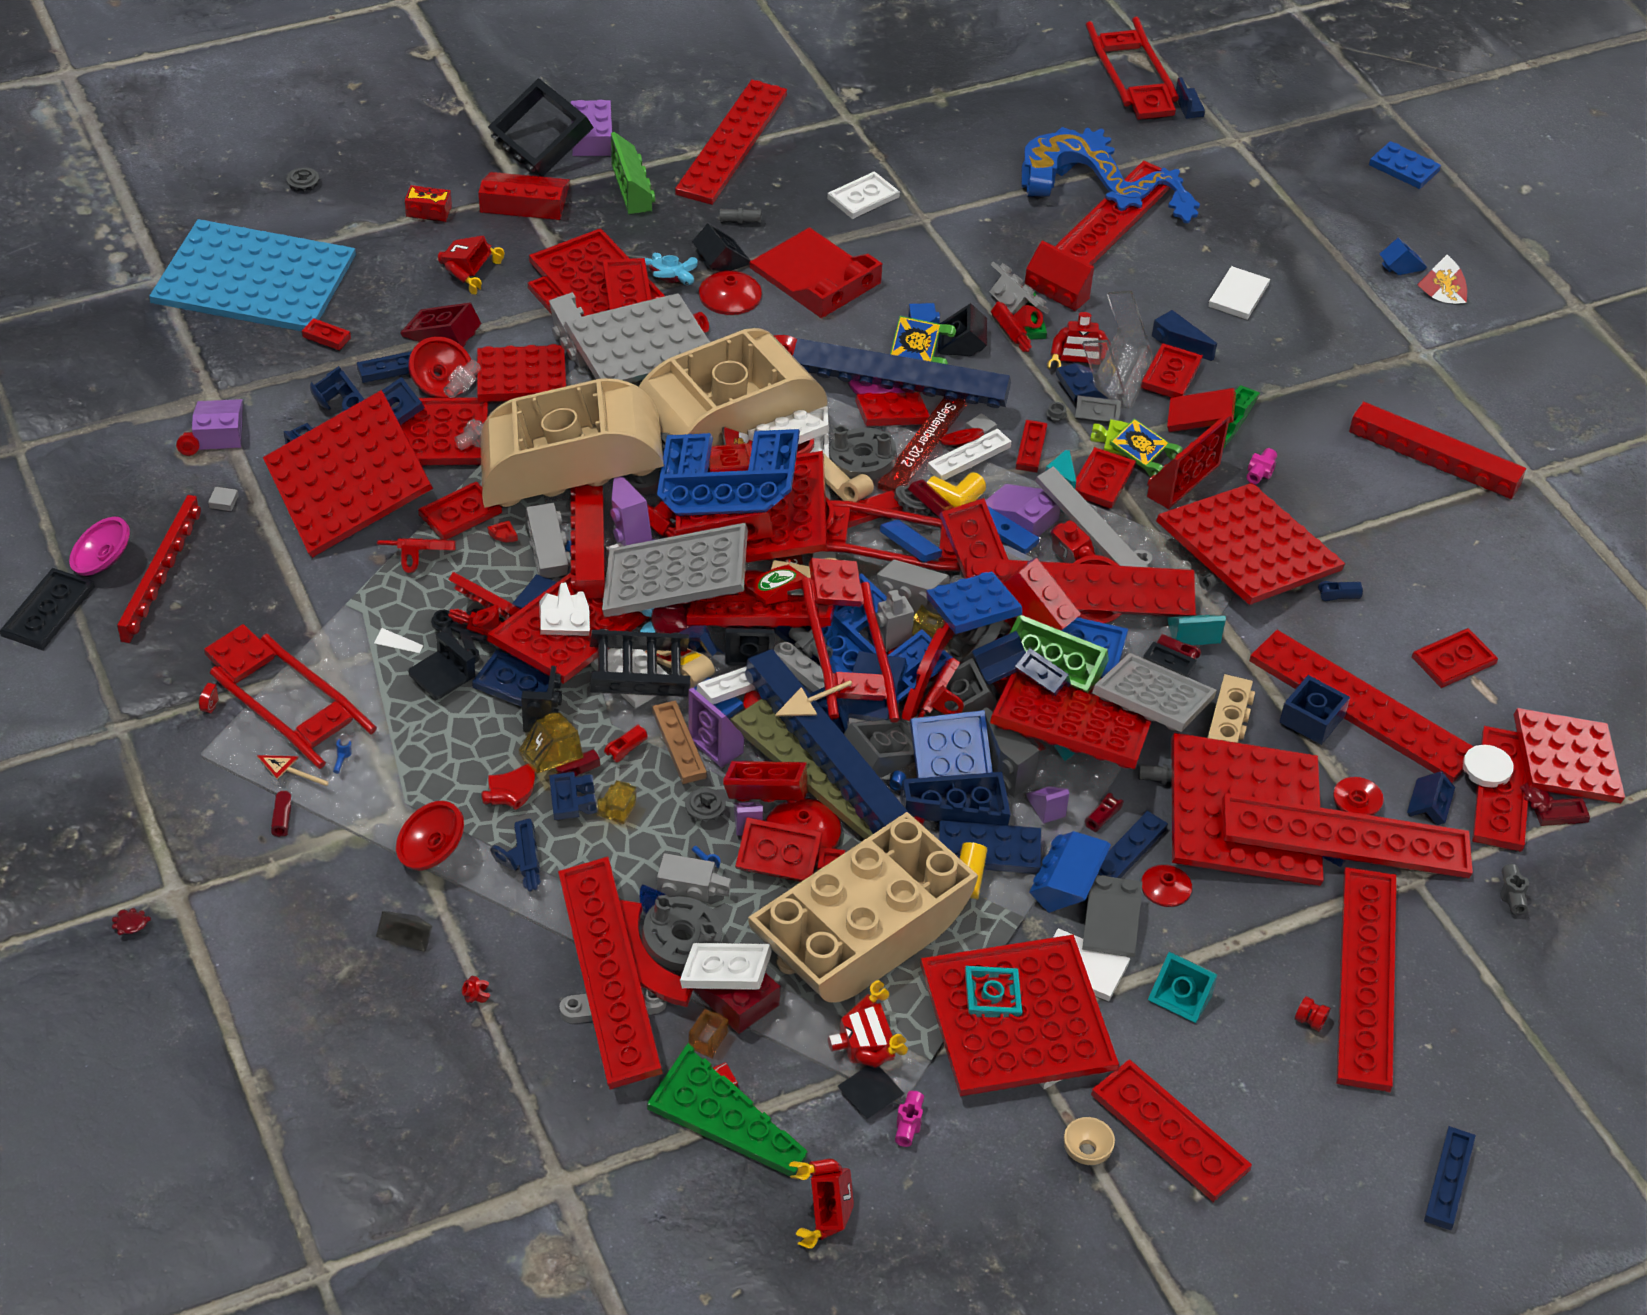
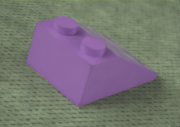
[192,399,243,450]
[611,476,652,546]
[985,484,1060,537]
[689,687,744,767]

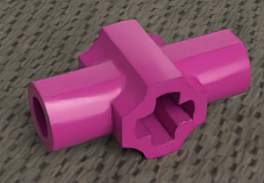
[1246,448,1277,485]
[895,1091,924,1147]

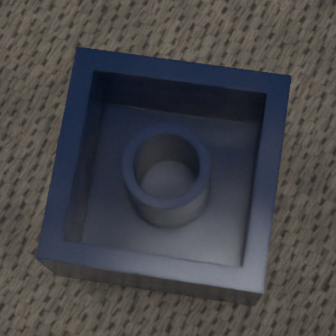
[1279,675,1350,745]

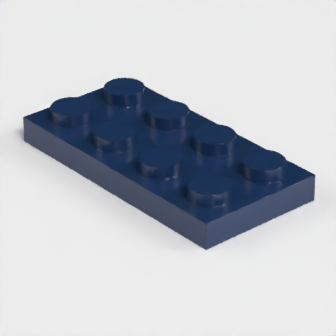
[939,820,1041,874]

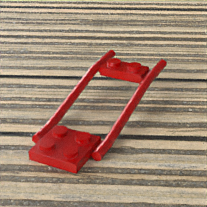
[1086,17,1179,119]
[825,500,961,572]
[802,558,900,723]
[204,624,377,769]

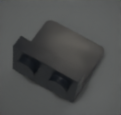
[408,630,476,699]
[521,666,562,733]

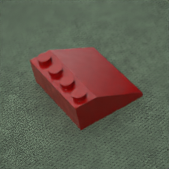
[478,172,570,220]
[1147,413,1230,510]

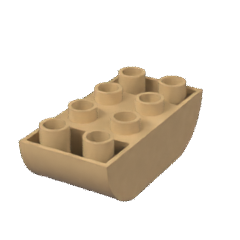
[639,328,827,446]
[480,378,664,507]
[748,812,978,1002]

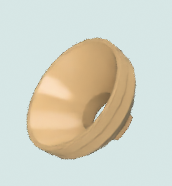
[1064,1117,1115,1165]

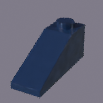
[1152,310,1217,361]

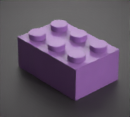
[571,100,612,156]

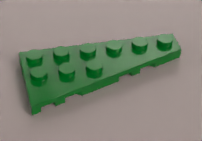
[647,1043,808,1176]

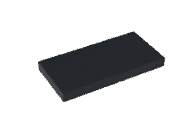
[0,568,95,651]

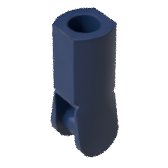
[1318,581,1363,601]

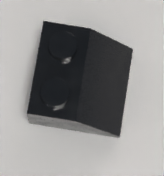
[692,223,751,272]
[938,303,987,356]
[725,628,774,666]

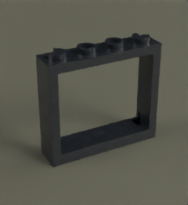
[488,78,594,177]

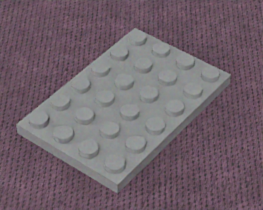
[564,293,710,383]
[602,523,748,617]

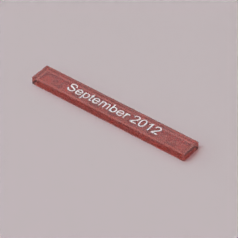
[878,398,968,492]

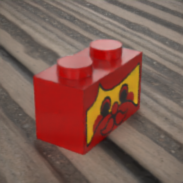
[405,185,452,222]

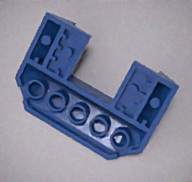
[657,429,800,516]
[806,573,953,703]

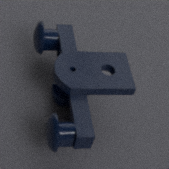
[310,366,425,425]

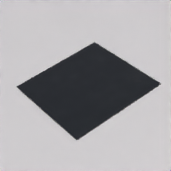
[838,1066,905,1119]

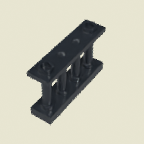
[590,629,690,697]

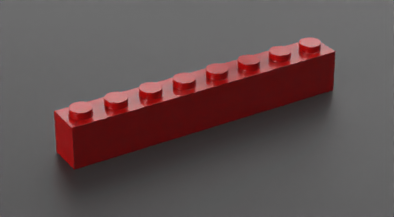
[1349,401,1527,499]
[571,484,605,599]

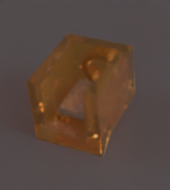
[689,1009,728,1059]

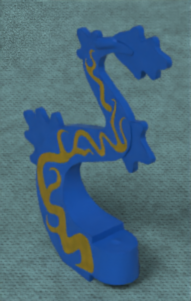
[1021,128,1200,224]

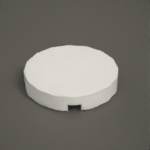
[1463,745,1513,788]

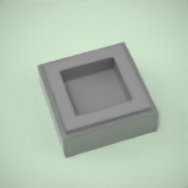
[966,413,997,435]
[208,487,238,511]

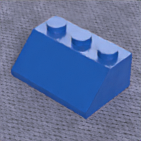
[1029,831,1111,913]

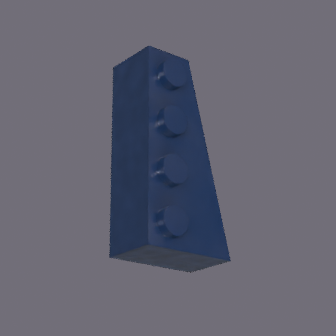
[900,772,1011,825]

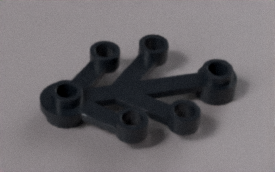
[431,609,511,663]

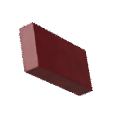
[908,479,954,518]
[1534,798,1590,826]

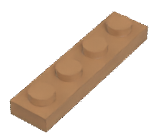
[652,700,707,784]

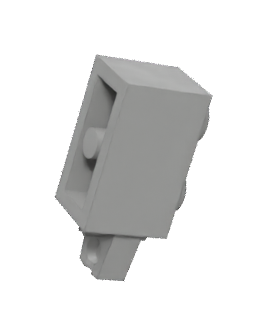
[876,589,914,652]
[657,853,731,902]

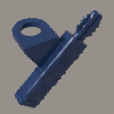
[490,818,541,892]

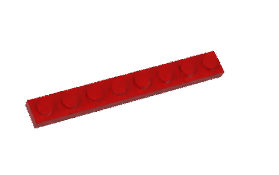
[117,495,201,643]

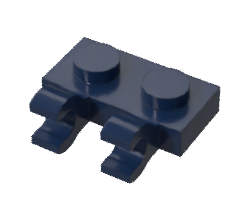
[549,772,597,820]

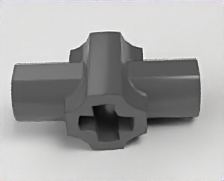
[789,627,833,659]
[1500,864,1529,915]

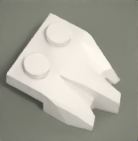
[539,582,590,636]

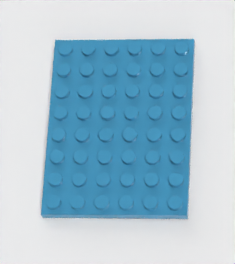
[149,219,356,331]

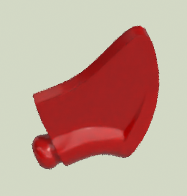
[481,764,535,810]

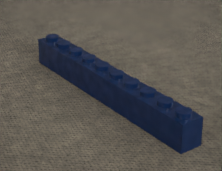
[793,338,1011,408]
[745,649,910,834]

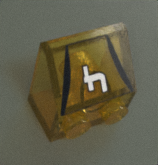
[519,713,583,774]

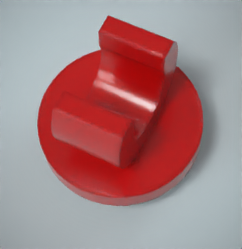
[176,432,200,456]
[462,976,490,1003]

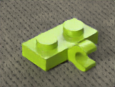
[1090,419,1129,457]

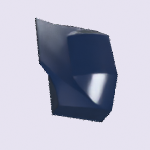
[679,625,725,657]

